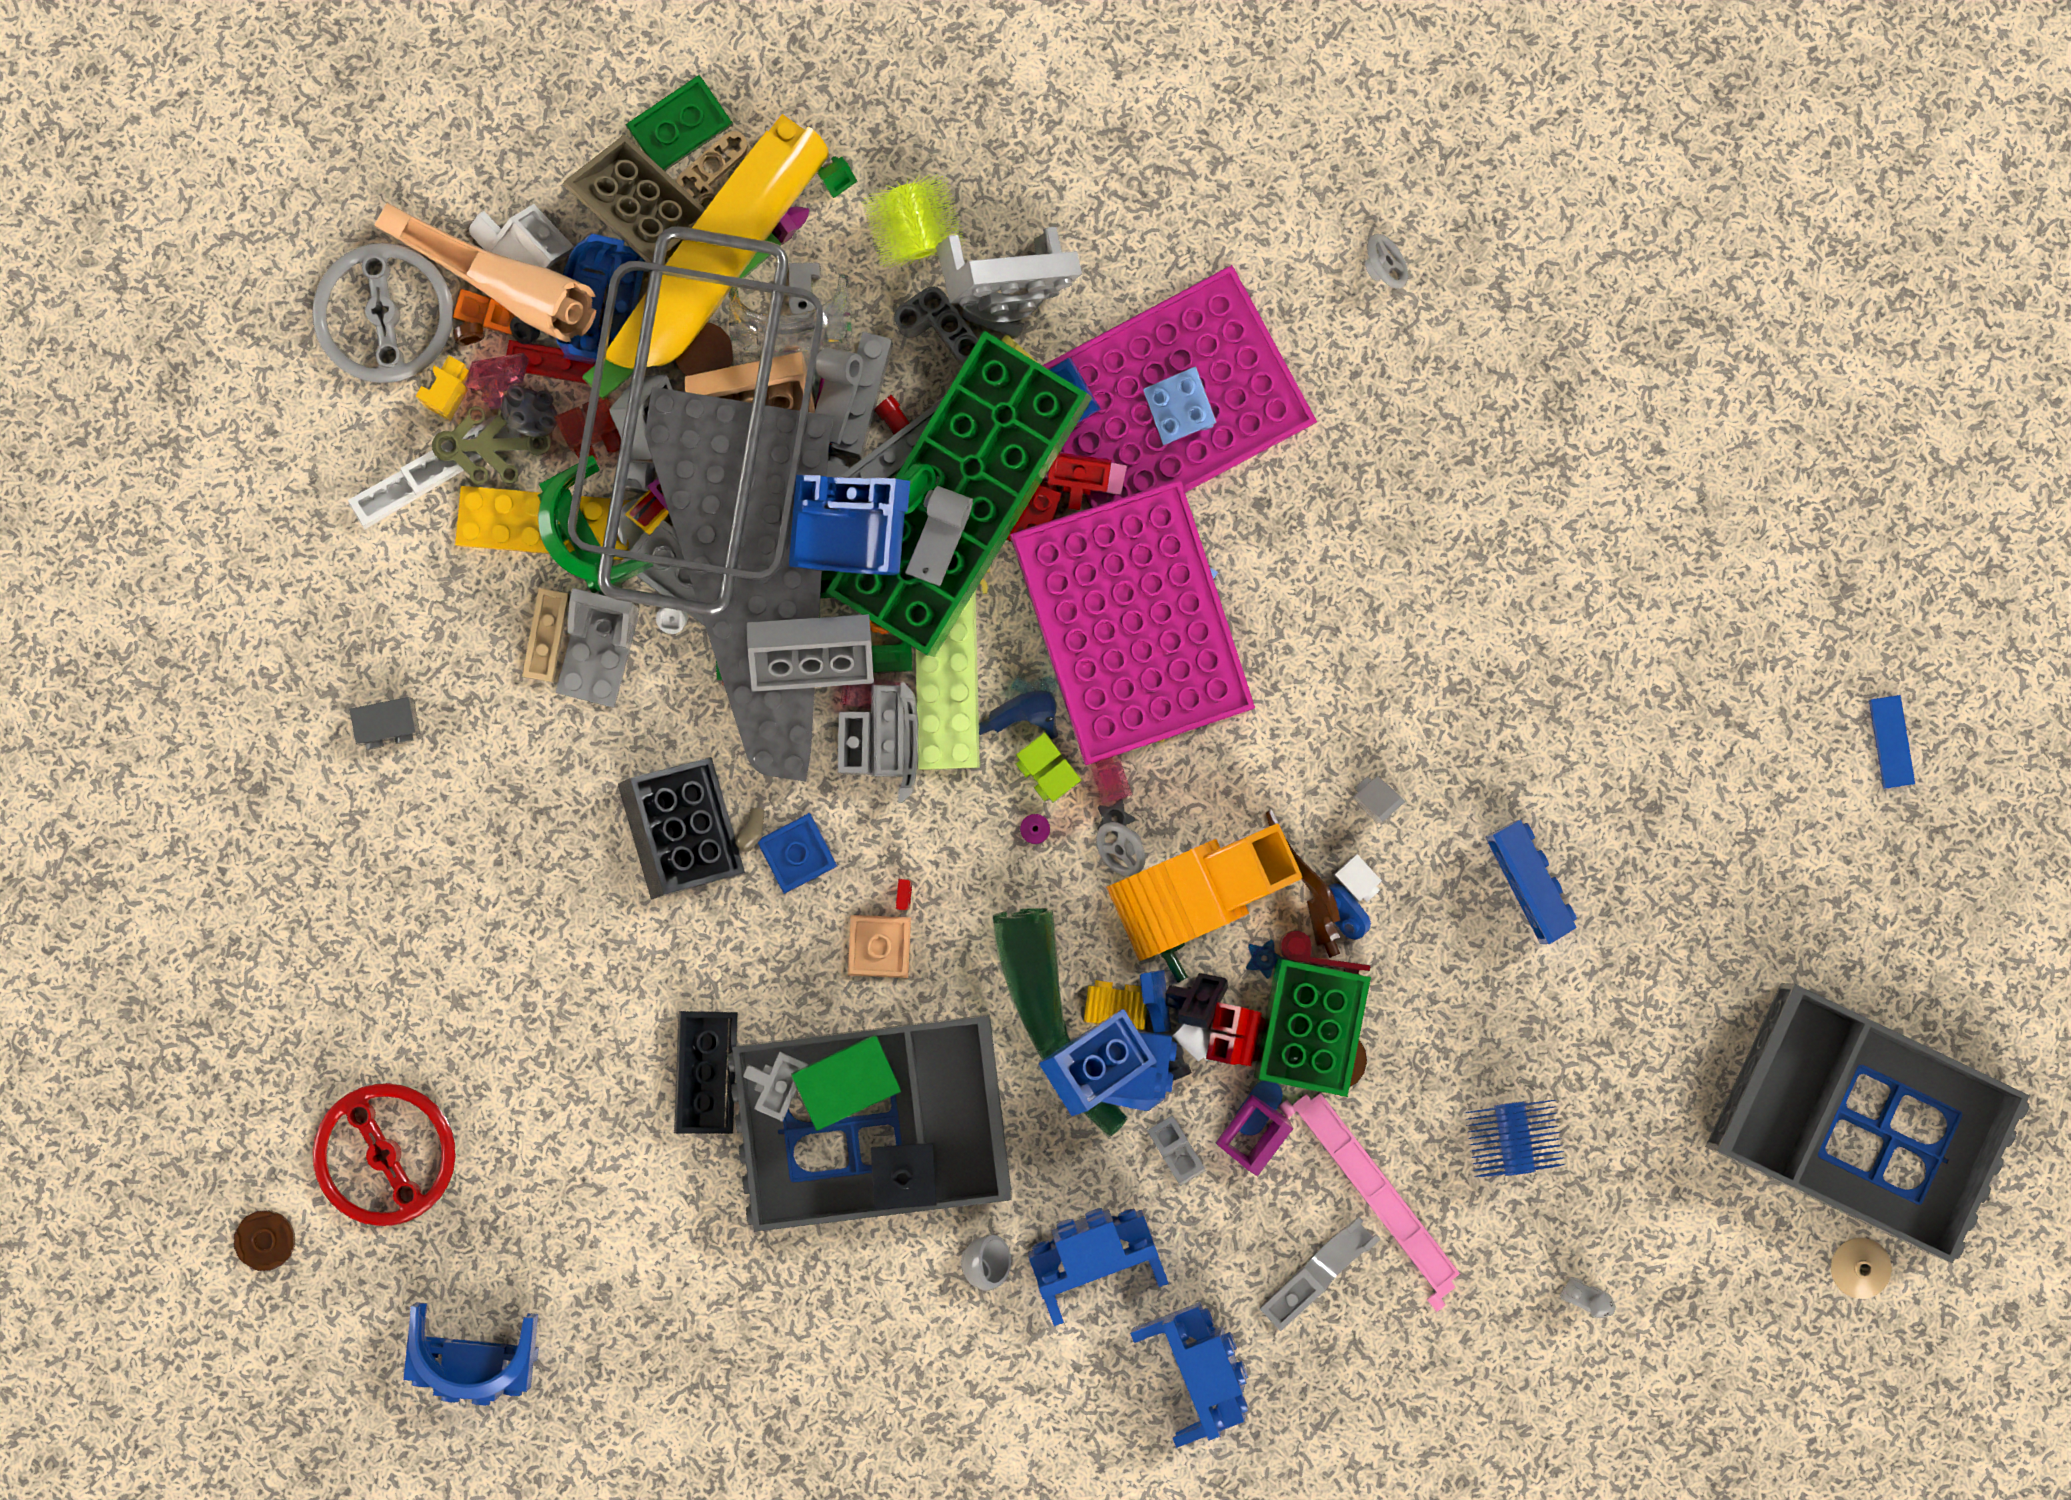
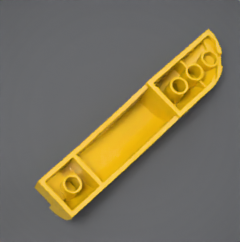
[605,114,829,369]

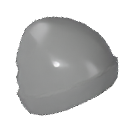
[961,1235,1011,1291]

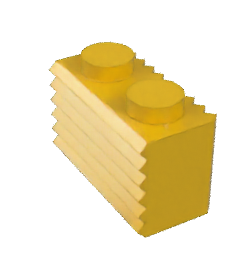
[1083,980,1147,1030]

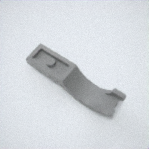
[1260,1217,1380,1331]

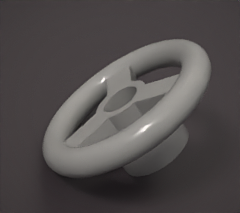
[1365,234,1408,289]
[1096,822,1145,877]

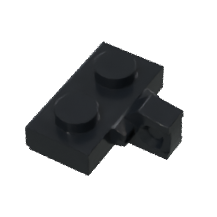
[1165,973,1228,1029]

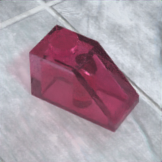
[1091,757,1132,805]

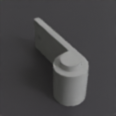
[815,348,863,445]
[905,486,973,586]

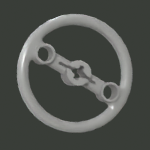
[312,243,453,383]

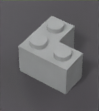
[609,375,673,460]

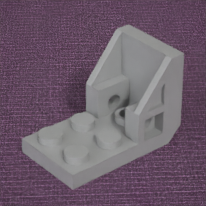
[555,588,639,708]

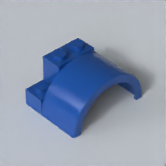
[789,475,910,575]

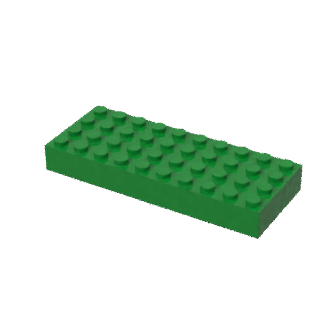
[826,331,1093,657]

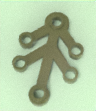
[432,406,551,485]

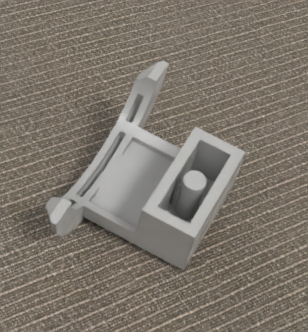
[838,682,918,803]

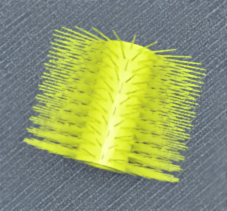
[861,174,966,268]

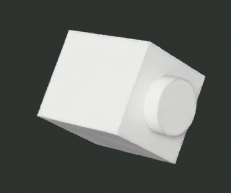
[1333,854,1382,902]

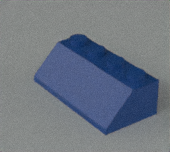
[1485,819,1577,944]

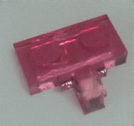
[466,353,529,409]

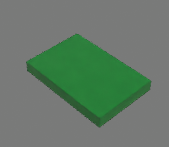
[626,74,734,171]
[791,1034,901,1131]

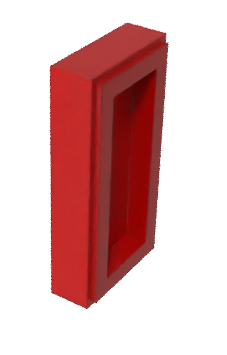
[896,879,913,910]

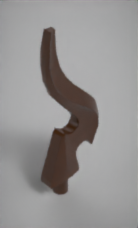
[1265,810,1340,958]

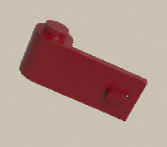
[1279,931,1371,975]

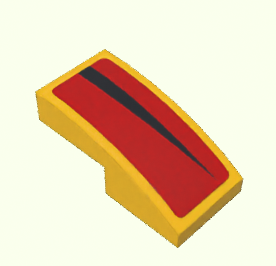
[625,484,669,536]

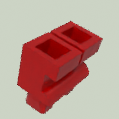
[1206,1002,1265,1066]

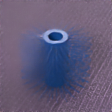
[1466,1100,1565,1177]

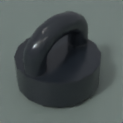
[510,316,540,345]

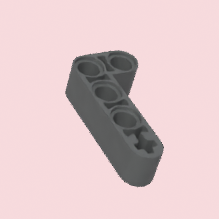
[894,286,978,367]

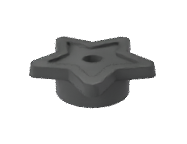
[1097,799,1135,837]

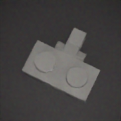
[743,1052,808,1121]

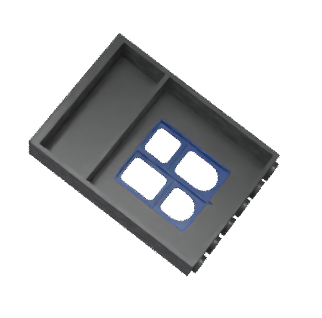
[1705,983,2030,1263]
[728,1014,1012,1232]

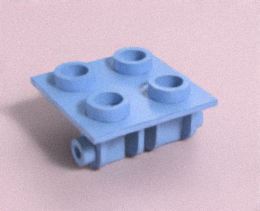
[1143,367,1216,445]

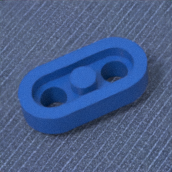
[1329,883,1371,940]

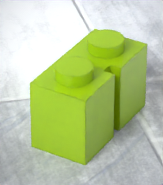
[1015,732,1082,803]

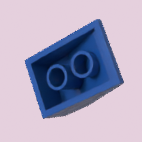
[1039,1009,1157,1116]

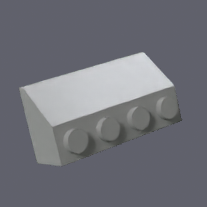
[747,614,874,692]

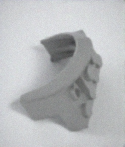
[936,227,1082,323]

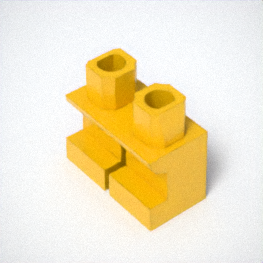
[416,355,471,421]

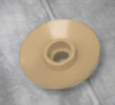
[1831,1238,1892,1299]

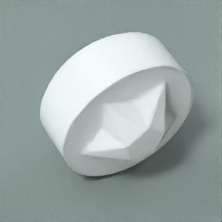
[656,607,688,634]

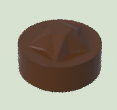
[453,322,485,346]

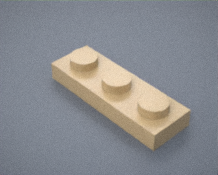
[522,588,570,683]

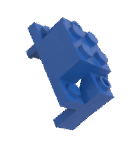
[1101,1031,1177,1111]
[1028,1208,1169,1326]
[403,1302,539,1406]
[1130,1302,1249,1448]

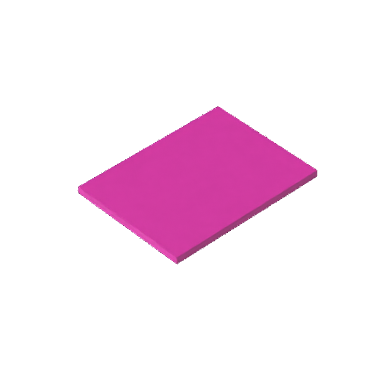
[1042,265,1317,508]
[1009,479,1255,765]

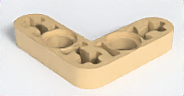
[676,131,748,205]

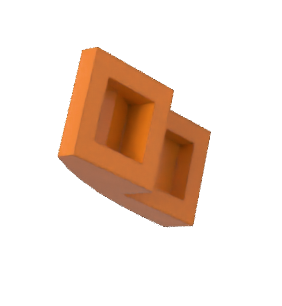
[452,289,516,335]

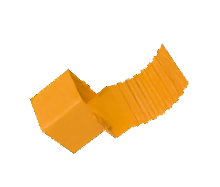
[1106,823,1302,961]

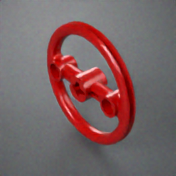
[313,1083,456,1226]

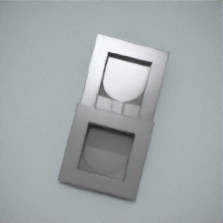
[1147,1115,1206,1186]

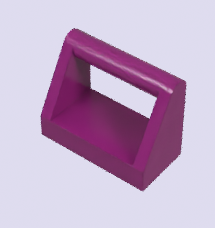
[1215,1094,1294,1177]

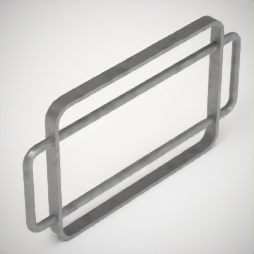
[568,226,824,615]

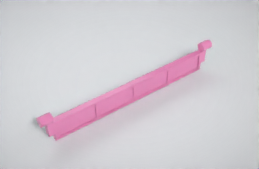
[1278,1093,1460,1312]

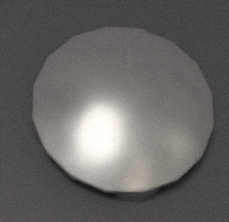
[500,386,558,437]

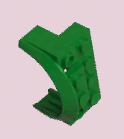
[538,455,653,596]

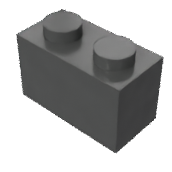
[349,697,421,750]

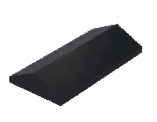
[674,1011,738,1134]

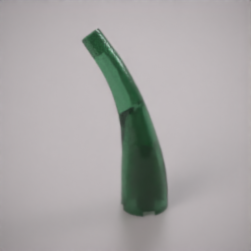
[993,908,1128,1137]

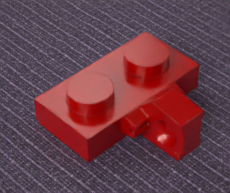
[1047,452,1112,510]

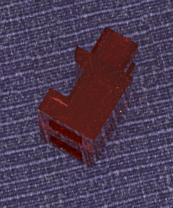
[554,396,621,460]

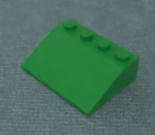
[1254,959,1371,1097]

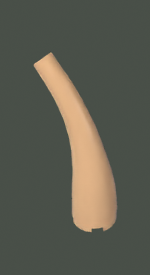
[374,202,597,342]

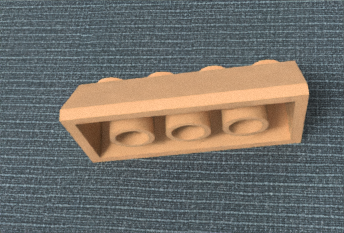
[685,352,816,413]

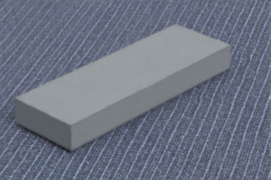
[871,685,904,777]

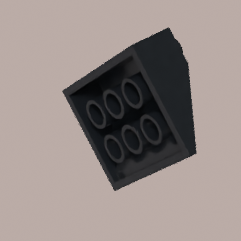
[618,757,745,900]

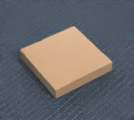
[848,915,911,978]

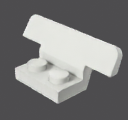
[469,204,574,269]

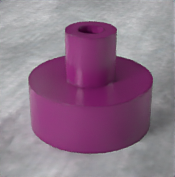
[1020,814,1050,844]

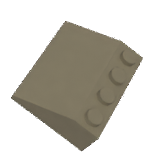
[563,134,705,263]

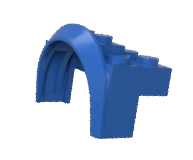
[556,233,645,365]

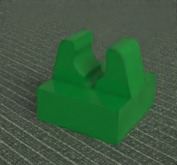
[817,156,858,198]

